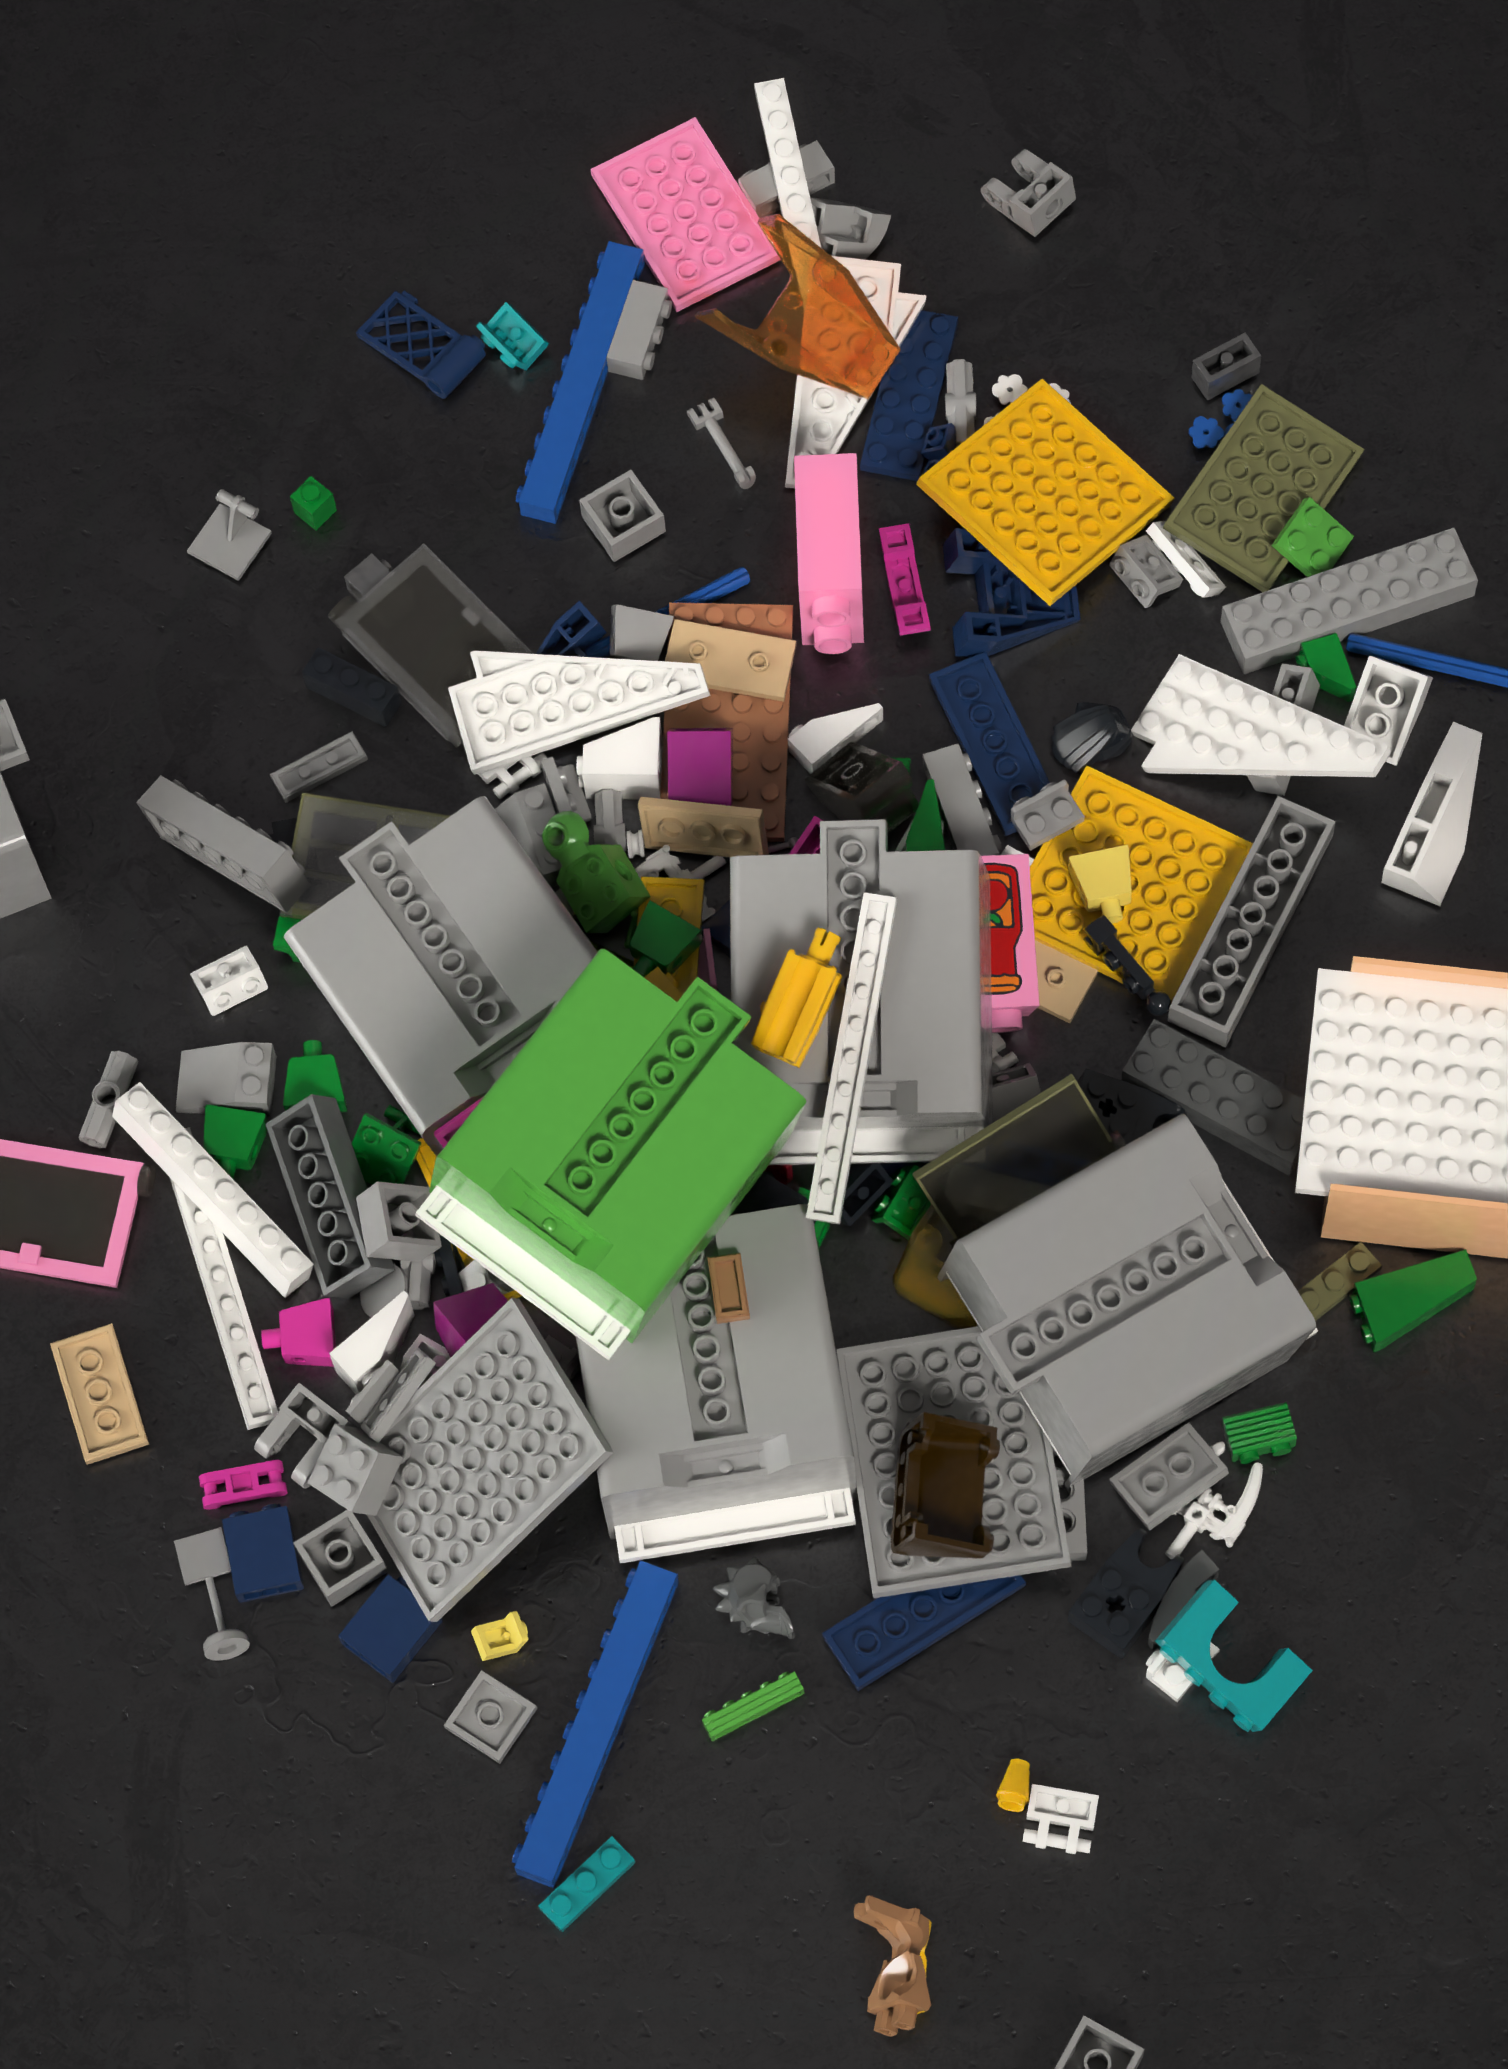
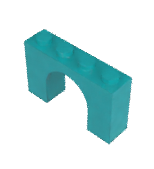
[1155,1579,1313,1732]

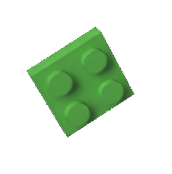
[1271,497,1354,577]

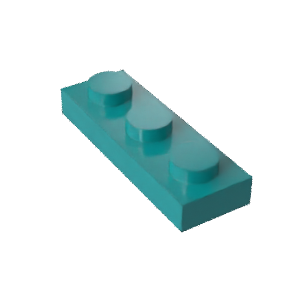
[538,1836,636,1932]

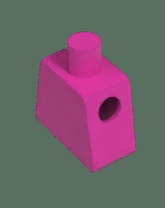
[261,1298,336,1367]

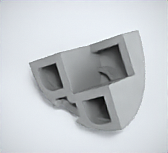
[810,197,891,260]

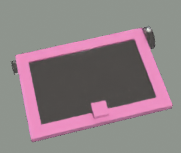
[0,1139,156,1288]

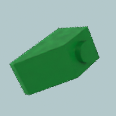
[1296,633,1357,702]

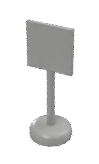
[174,1527,250,1661]

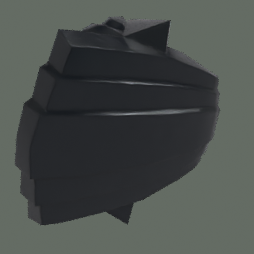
[1052,702,1132,775]

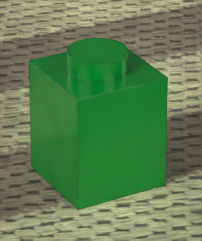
[290,476,337,531]

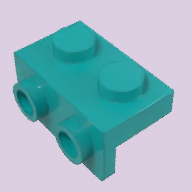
[476,302,550,370]

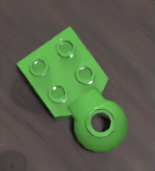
[542,811,651,933]

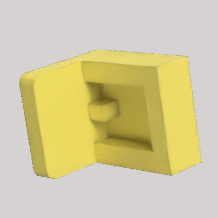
[471,1611,528,1661]

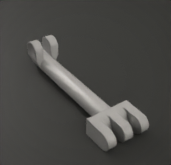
[687,397,756,489]

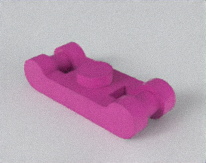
[199,1460,288,1510]

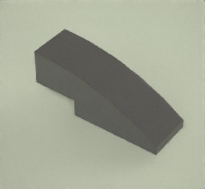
[1148,1549,1219,1650]

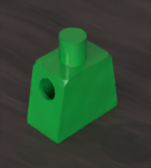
[629,900,703,977]
[283,1040,348,1113]
[203,1104,268,1179]

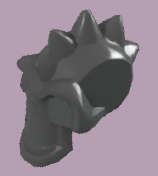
[713,1557,795,1639]

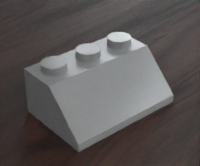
[495,783,563,888]

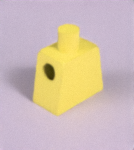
[1068,844,1132,924]

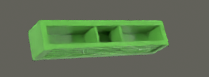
[702,1671,805,1742]

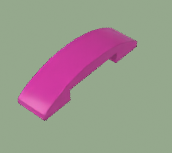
[879,523,931,636]

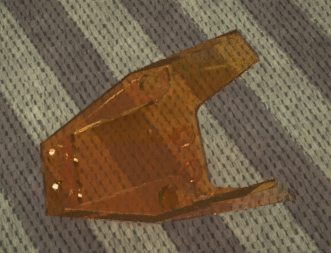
[695,214,901,399]

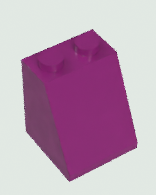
[667,728,733,806]
[433,1283,508,1358]

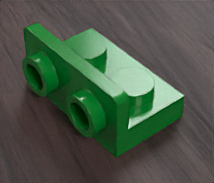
[871,1164,944,1240]

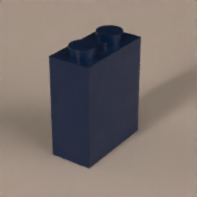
[222,1504,304,1603]
[338,1574,443,1683]

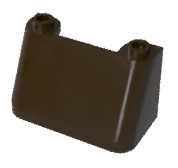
[891,1412,1000,1559]

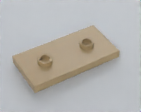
[665,619,797,702]
[638,797,769,857]
[1035,940,1098,1023]
[50,1323,149,1465]

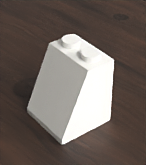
[577,717,663,800]

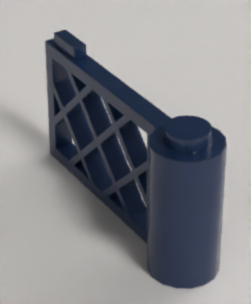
[356,290,486,399]

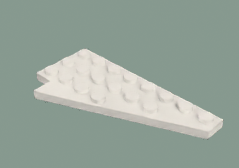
[785,254,926,489]
[448,651,711,775]
[1131,654,1391,777]

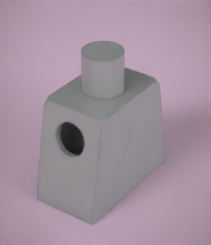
[610,604,674,661]

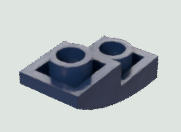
[921,423,956,473]

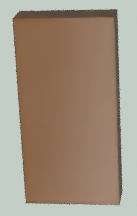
[707,1253,750,1324]

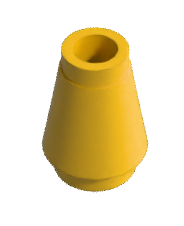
[996,1759,1030,1812]

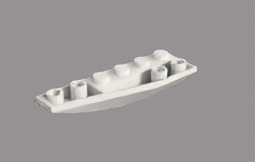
[1381,722,1483,906]

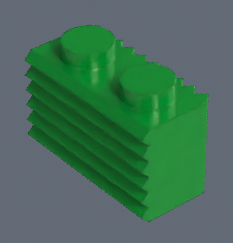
[1221,1402,1297,1464]

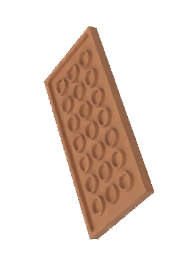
[660,603,793,842]

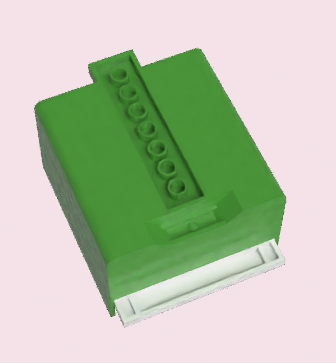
[415,948,807,1360]

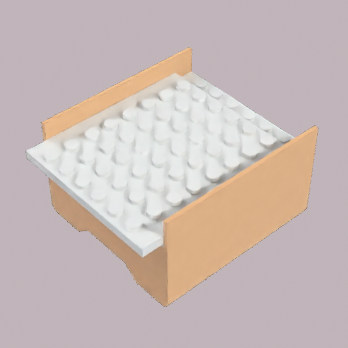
[1295,956,1508,1259]

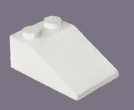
[1344,656,1433,766]
[329,1291,415,1394]

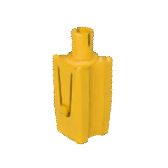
[751,927,842,1068]

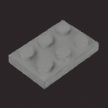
[1109,1422,1229,1531]

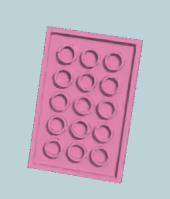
[591,117,782,312]

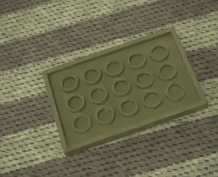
[1163,384,1365,592]

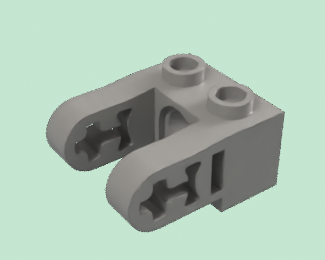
[980,149,1076,237]
[254,1383,357,1489]

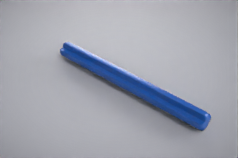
[585,567,750,658]
[1346,633,1508,688]

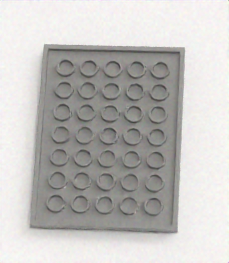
[367,1298,614,1622]
[836,1326,1072,1598]

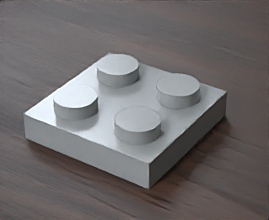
[444,1670,537,1764]

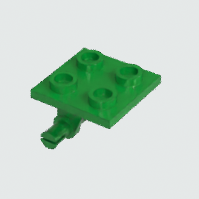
[352,1104,422,1185]

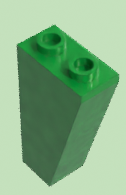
[1349,1250,1477,1352]

